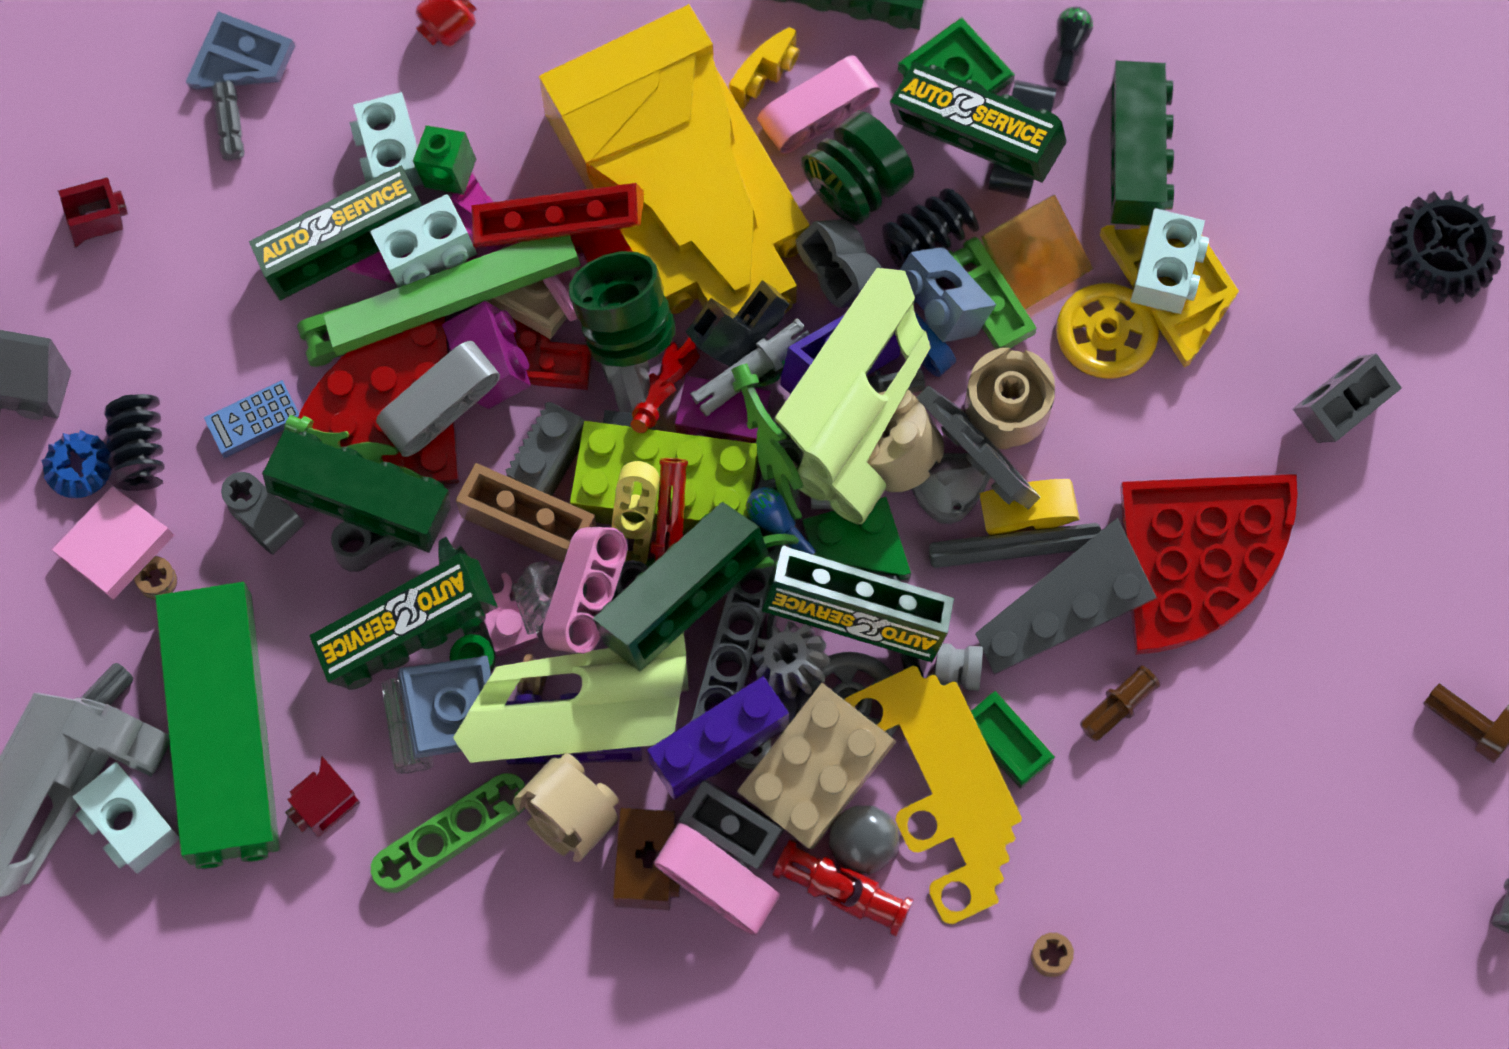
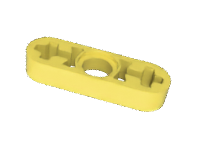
[611,461,660,564]

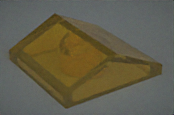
[981,194,1093,309]

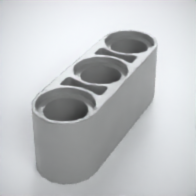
[376,341,500,457]

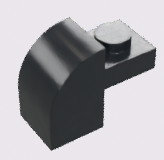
[685,280,789,366]

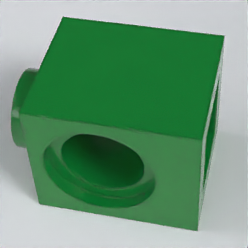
[413,125,476,195]

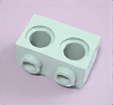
[349,92,423,187]
[370,194,477,287]
[1131,208,1209,314]

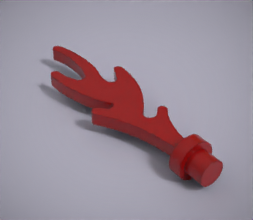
[631,337,700,433]

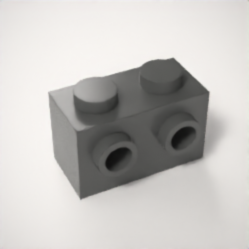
[679,781,785,869]

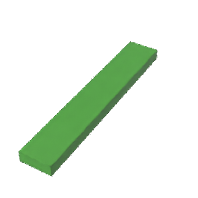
[323,236,581,356]

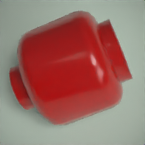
[415,0,477,47]

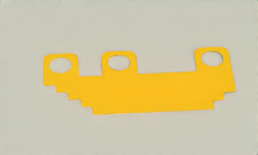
[844,666,1023,924]

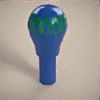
[746,487,816,555]

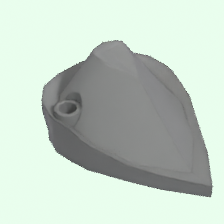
[911,453,991,524]

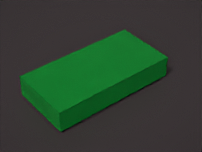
[971,691,1055,789]

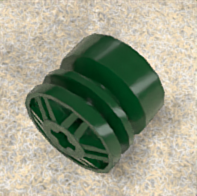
[801,110,914,226]
[569,251,676,367]

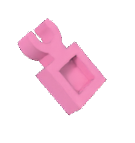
[484,572,539,657]

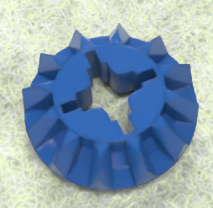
[41,430,112,498]

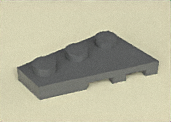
[916,385,1041,509]

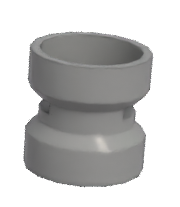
[934,643,983,691]

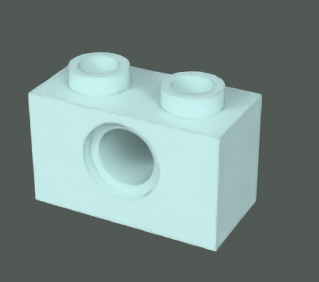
[73,762,180,874]

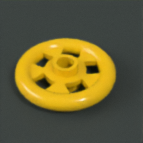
[1056,283,1159,379]

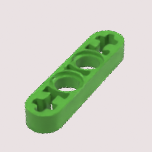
[370,773,525,893]

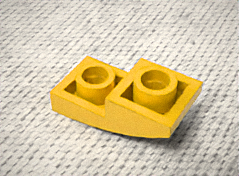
[729,27,800,110]
[979,479,1080,535]

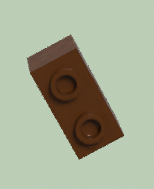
[613,808,680,910]

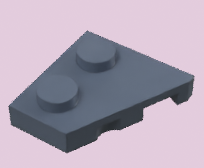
[185,11,296,90]

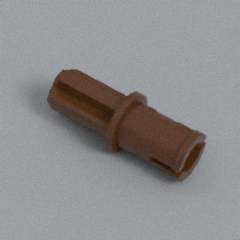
[1080,665,1161,741]

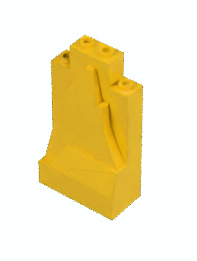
[539,4,810,314]

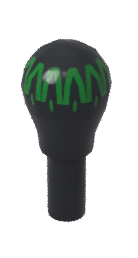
[1052,7,1093,86]

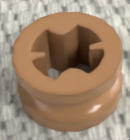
[134,556,177,600]
[517,654,547,696]
[1031,932,1074,977]

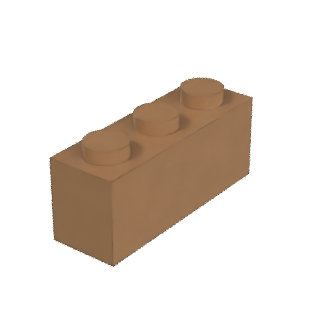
[456,463,597,563]

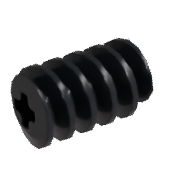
[882,188,979,268]
[104,394,165,491]

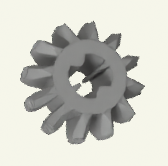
[752,620,831,700]

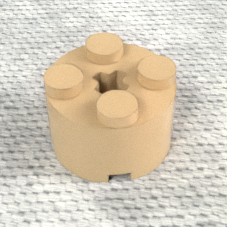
[964,348,1055,449]
[867,389,944,492]
[513,753,619,862]

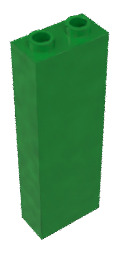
[155,582,280,869]

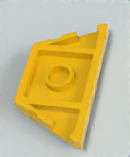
[1099,225,1239,368]

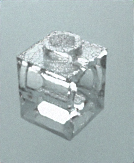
[511,561,563,635]

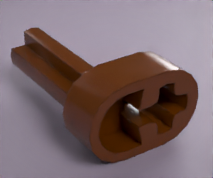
[1423,683,1509,764]

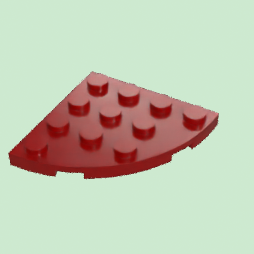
[298,316,459,485]
[1120,474,1298,655]

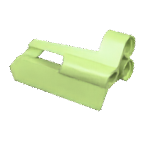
[774,268,931,524]
[453,632,689,763]

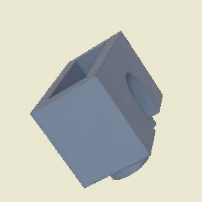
[900,247,996,343]

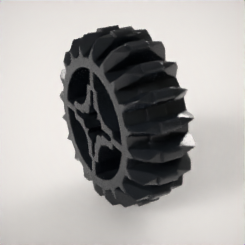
[1386,190,1505,304]

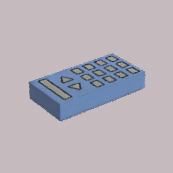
[204,380,299,459]

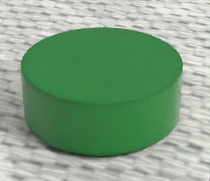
[449,634,495,671]

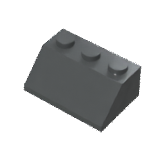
[0,330,71,420]

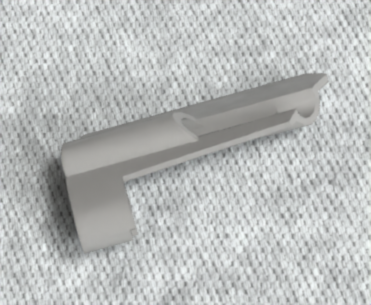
[0,692,170,897]

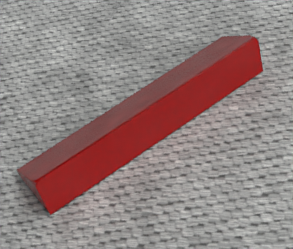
[471,183,644,248]

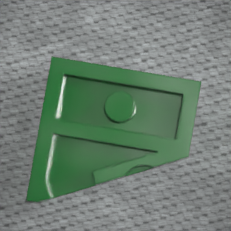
[802,496,911,580]

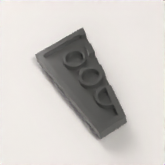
[975,518,1157,675]

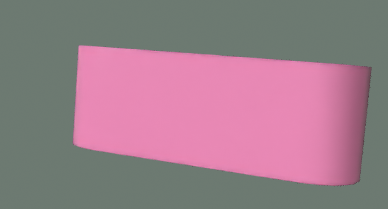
[757,56,880,154]
[542,527,628,654]
[654,824,780,935]

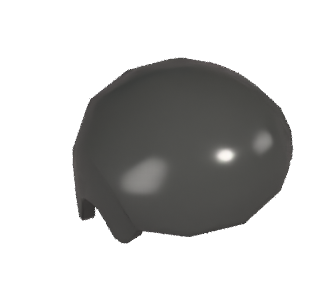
[829,805,900,874]

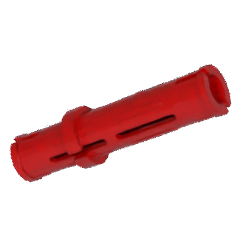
[651,458,688,563]

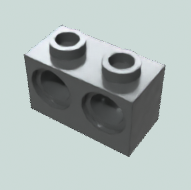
[1292,353,1402,443]

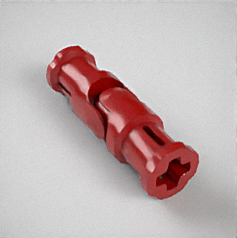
[772,839,914,937]

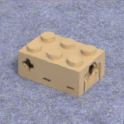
[737,683,896,849]

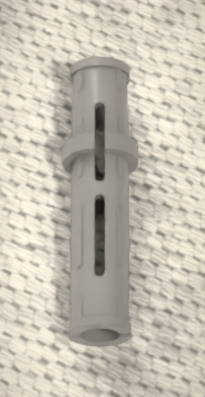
[690,318,810,417]

